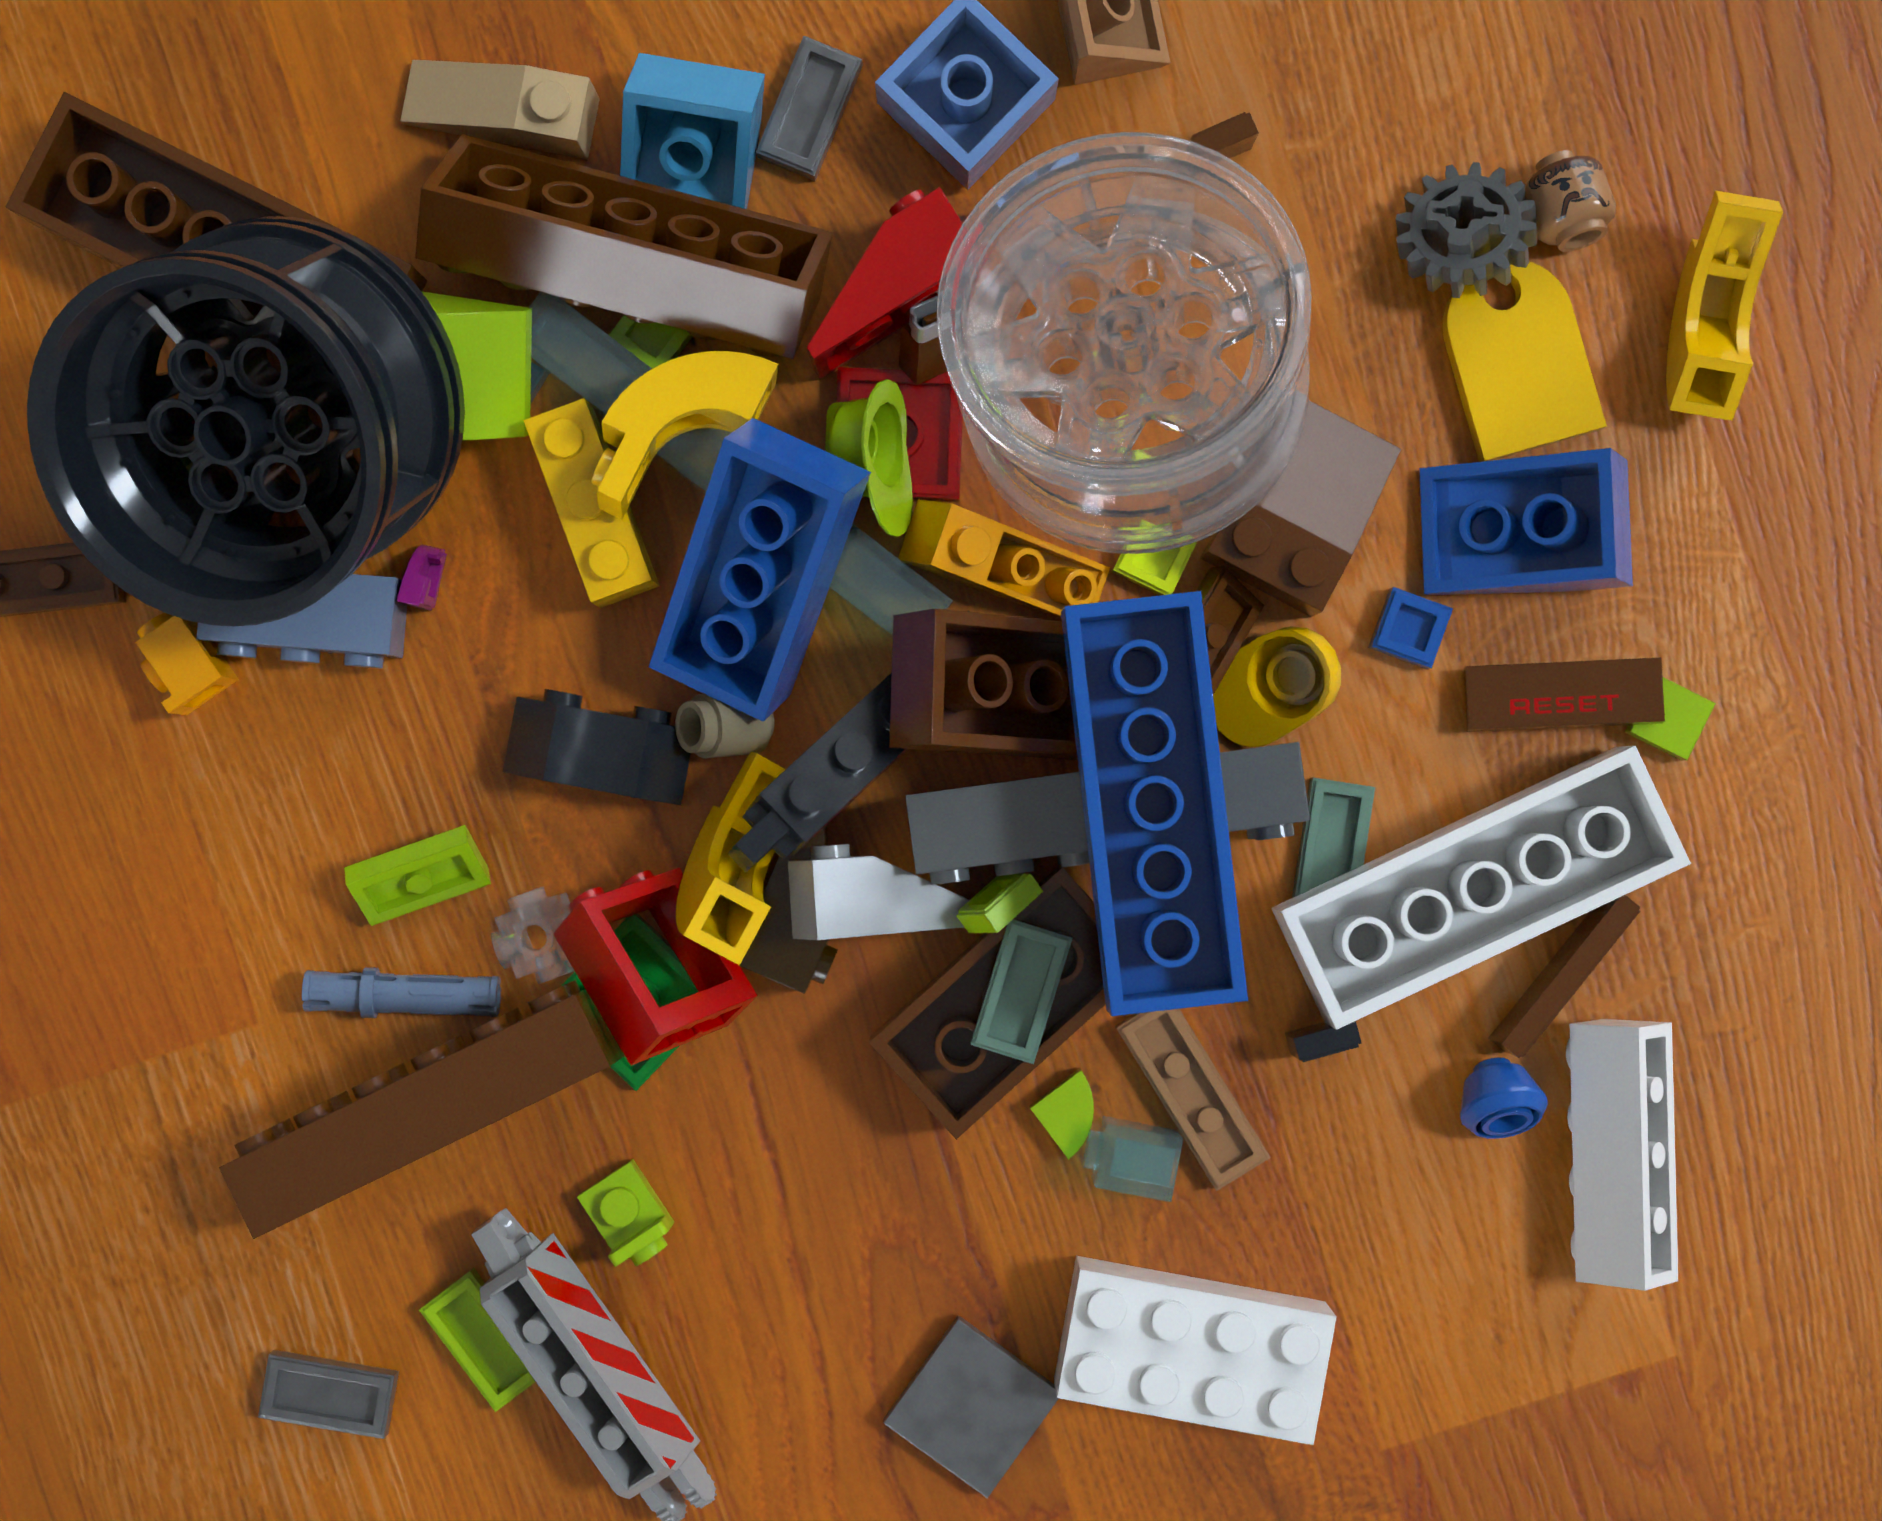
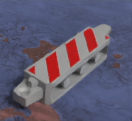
[471,1208,717,1521]

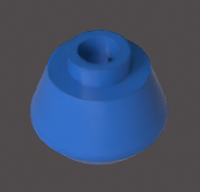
[1460,1058,1548,1139]

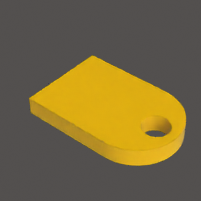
[1442,261,1607,462]

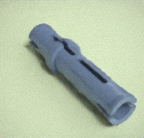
[302,967,501,1018]

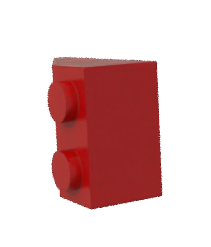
[806,187,982,380]

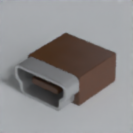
[899,291,973,385]

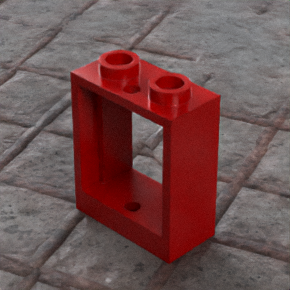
[553,867,758,1066]

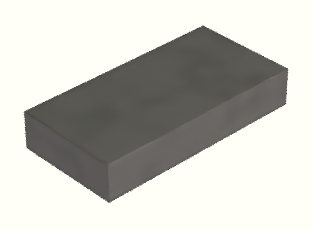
[756,36,863,181]
[258,1350,399,1439]

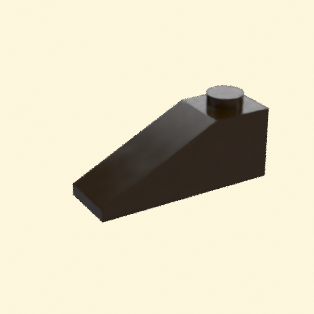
[740,826,838,994]

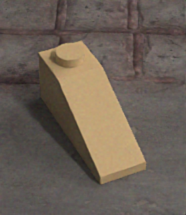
[400,60,600,160]

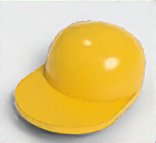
[1213,626,1341,747]

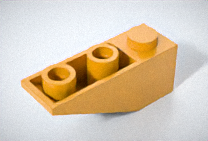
[897,500,1110,618]

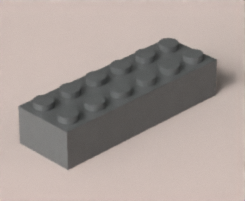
[906,742,1310,885]

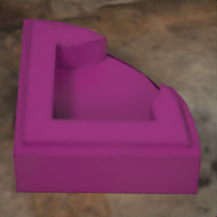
[397,544,447,611]

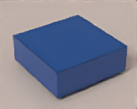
[1368,587,1453,669]

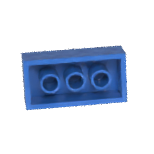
[649,418,871,722]

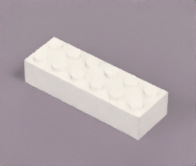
[1271,745,1691,1030]

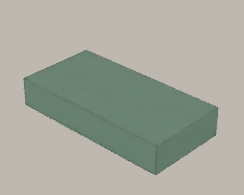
[1292,777,1375,898]
[970,919,1072,1064]

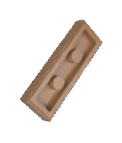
[1115,1009,1271,1191]

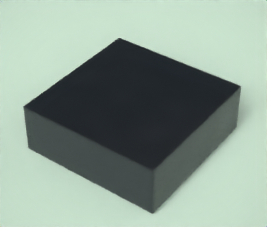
[1285,1021,1362,1062]

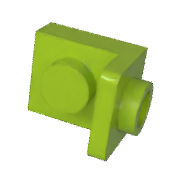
[577,1159,674,1267]

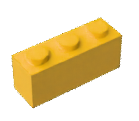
[523,398,660,608]

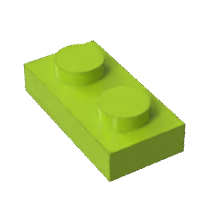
[344,825,491,926]

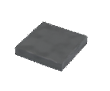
[884,1315,1059,1498]

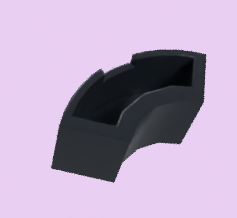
[503,689,691,805]

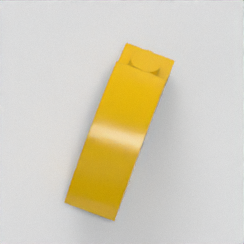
[1666,190,1783,421]
[591,351,778,519]
[676,752,786,965]

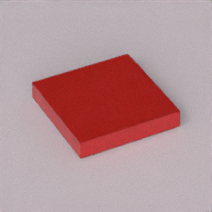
[836,367,965,501]

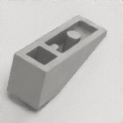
[788,844,969,940]

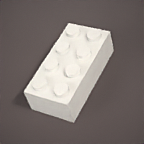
[1054,1256,1337,1445]

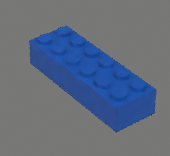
[1061,591,1248,1016]

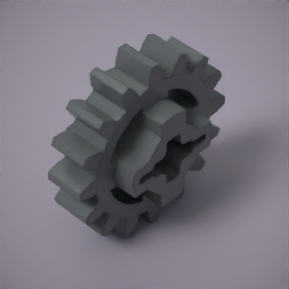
[1396,162,1537,298]

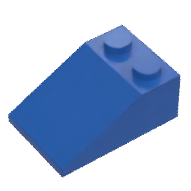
[1419,448,1633,595]

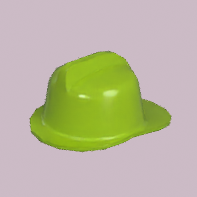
[825,379,913,537]

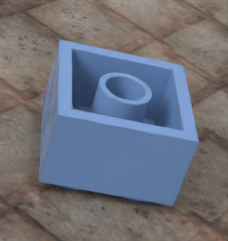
[875,0,1059,190]

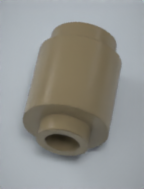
[675,694,775,758]

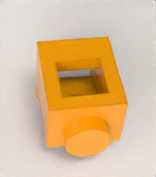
[135,613,239,715]

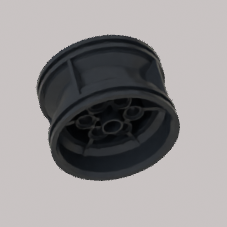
[27,216,465,627]

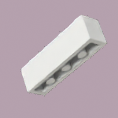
[1566,1019,1678,1291]

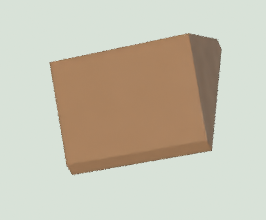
[1057,0,1171,85]

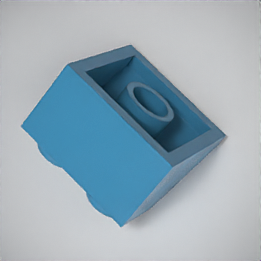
[620,53,765,209]

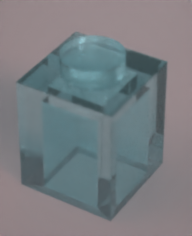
[1083,1116,1183,1202]

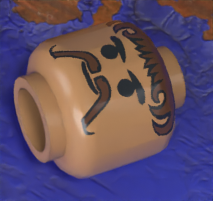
[1525,150,1616,252]

